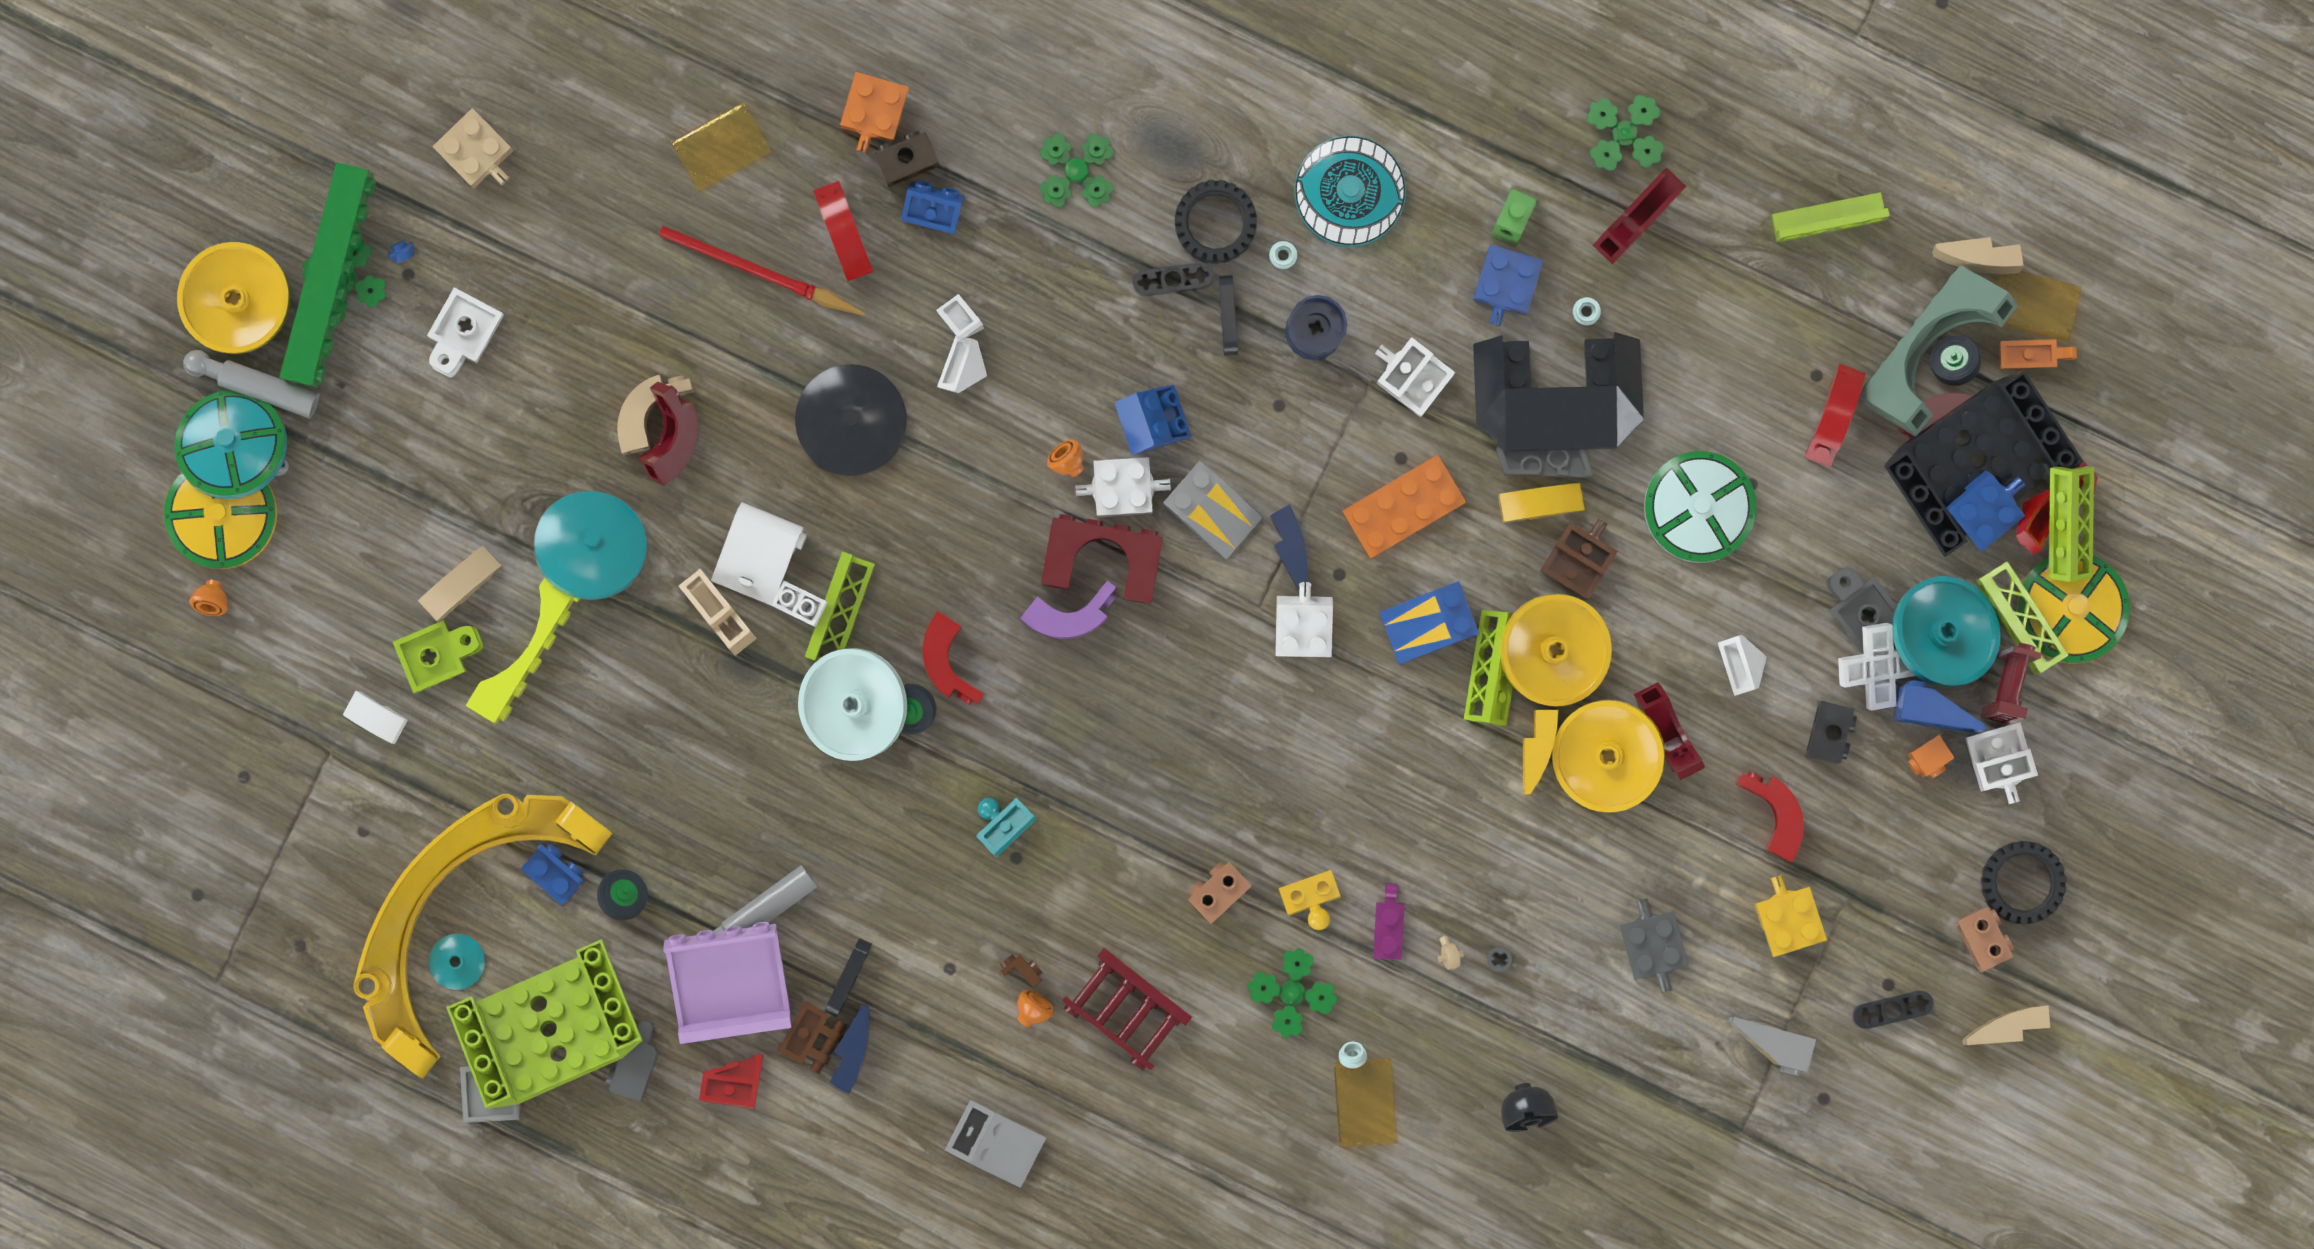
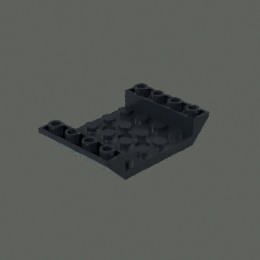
[1884,370,2084,557]

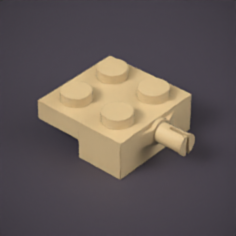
[432,108,514,189]

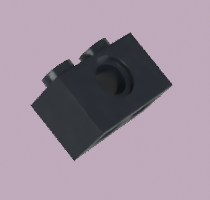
[1805,701,1857,764]

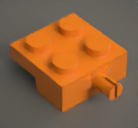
[840,72,909,154]

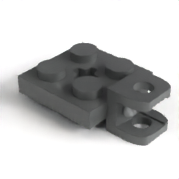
[1826,567,1897,654]

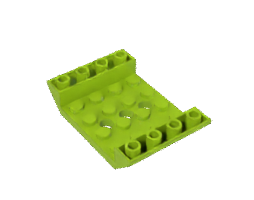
[446,939,643,1109]

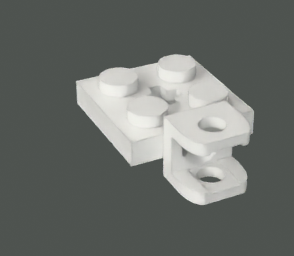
[427,287,504,378]

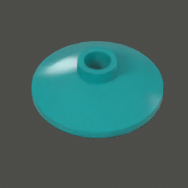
[429,934,485,990]

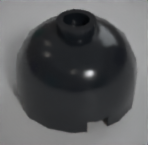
[1501,1083,1558,1132]

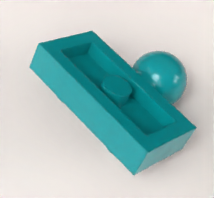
[976,797,1037,858]

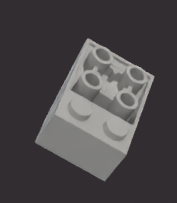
[945,1099,1046,1188]

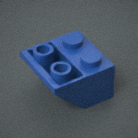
[1114,385,1192,455]

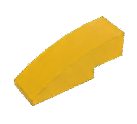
[1498,483,1585,523]
[1523,710,1558,795]

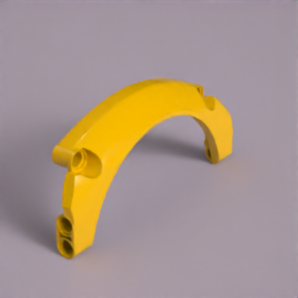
[354,794,613,1079]

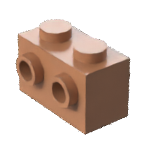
[1188,862,1252,925]
[1954,906,2014,972]

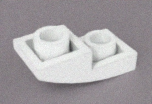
[771,580,828,627]
[343,691,408,744]

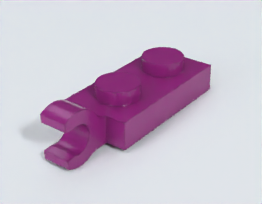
[1373,883,1404,960]

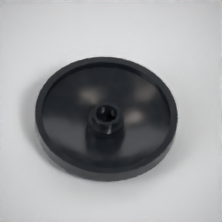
[795,364,907,476]

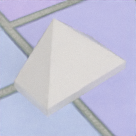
[936,294,984,341]
[937,336,987,393]
[1718,635,1767,696]

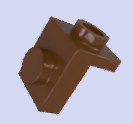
[999,954,1043,988]

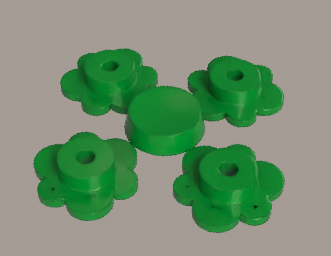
[1587,95,1664,171]
[1040,133,1113,207]
[302,239,386,321]
[1248,948,1337,1038]

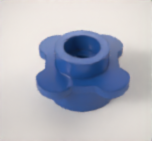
[388,240,415,264]

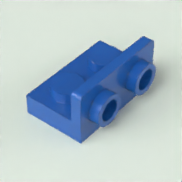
[901,180,965,234]
[521,843,585,906]

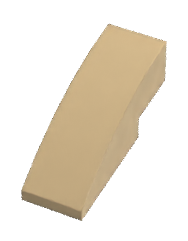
[1932,237,2024,274]
[418,546,502,622]
[679,569,757,656]
[1963,1005,2050,1045]

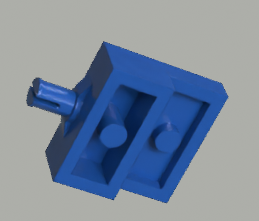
[1473,244,1543,326]
[1946,471,2026,552]

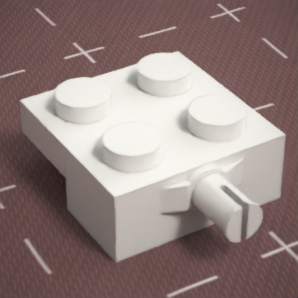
[1375,337,1455,417]
[1276,582,1333,657]
[1965,722,2038,804]

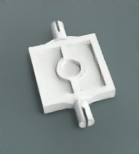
[1075,457,1171,518]

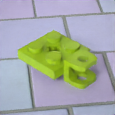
[393,620,484,694]

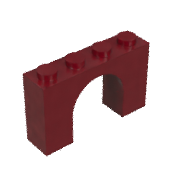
[1041,514,1163,605]

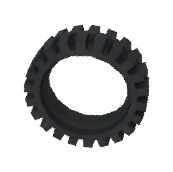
[1175,180,1257,264]
[1981,841,2067,924]

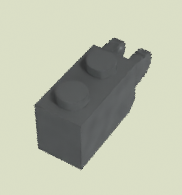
[606,1020,659,1101]

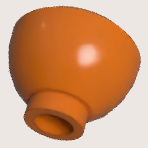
[1047,440,1084,477]
[189,580,228,616]
[1017,990,1054,1027]

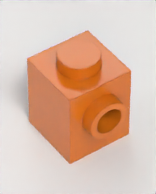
[1907,735,1954,779]

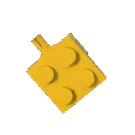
[1754,875,1827,957]

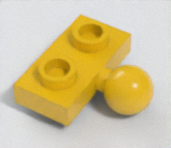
[1279,870,1341,930]

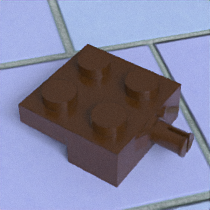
[1540,518,1618,600]

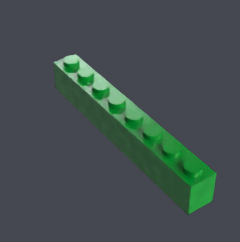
[279,162,376,389]

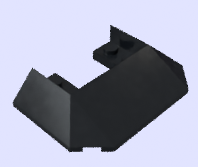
[1473,332,1644,452]

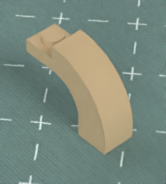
[617,375,694,456]

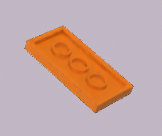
[1342,455,1466,559]

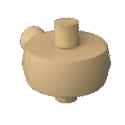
[1438,936,1464,970]

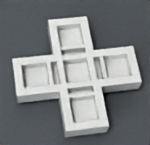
[1838,623,1915,710]

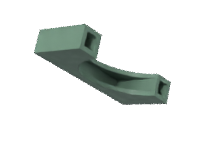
[1859,265,2019,436]

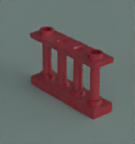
[1980,643,2042,725]
[1062,948,1192,1071]

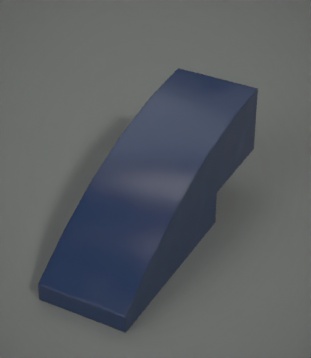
[1270,504,1308,592]
[829,1004,870,1094]

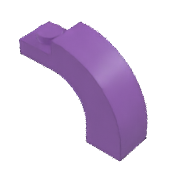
[1020,580,1117,639]

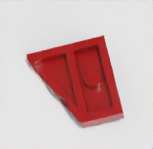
[699,1054,763,1109]

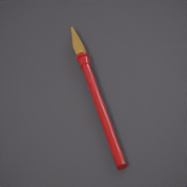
[659,226,865,316]

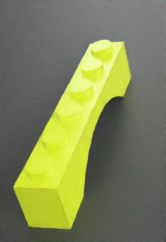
[466,577,580,724]

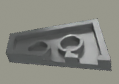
[1496,447,1593,478]

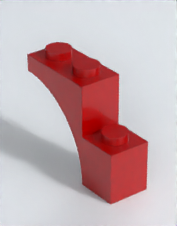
[2016,462,2098,555]

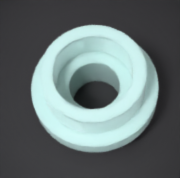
[1269,241,1297,269]
[1573,297,1601,326]
[1339,1042,1367,1068]

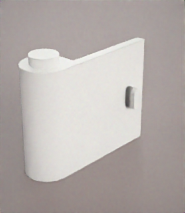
[711,502,807,606]

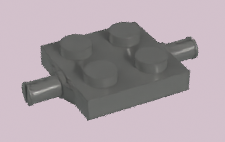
[1620,898,1689,993]

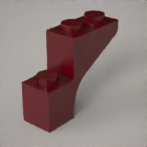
[1592,167,1687,265]

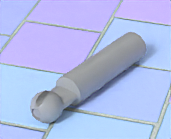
[183,350,320,419]
[713,865,817,933]

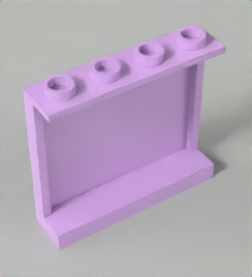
[663,922,792,1044]

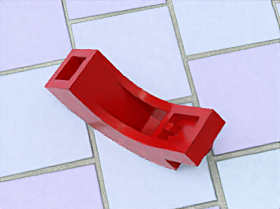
[813,181,873,282]
[1804,363,1866,467]
[922,611,985,706]
[1735,771,1804,863]

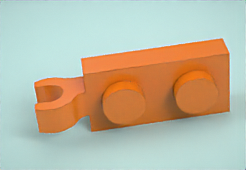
[1999,339,2077,370]

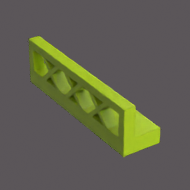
[1771,192,1890,242]
[2049,466,2094,582]
[805,551,875,662]
[1975,561,2068,675]
[1463,610,1513,727]

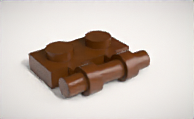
[778,1001,847,1074]

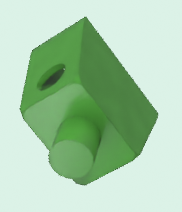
[1491,188,1537,248]

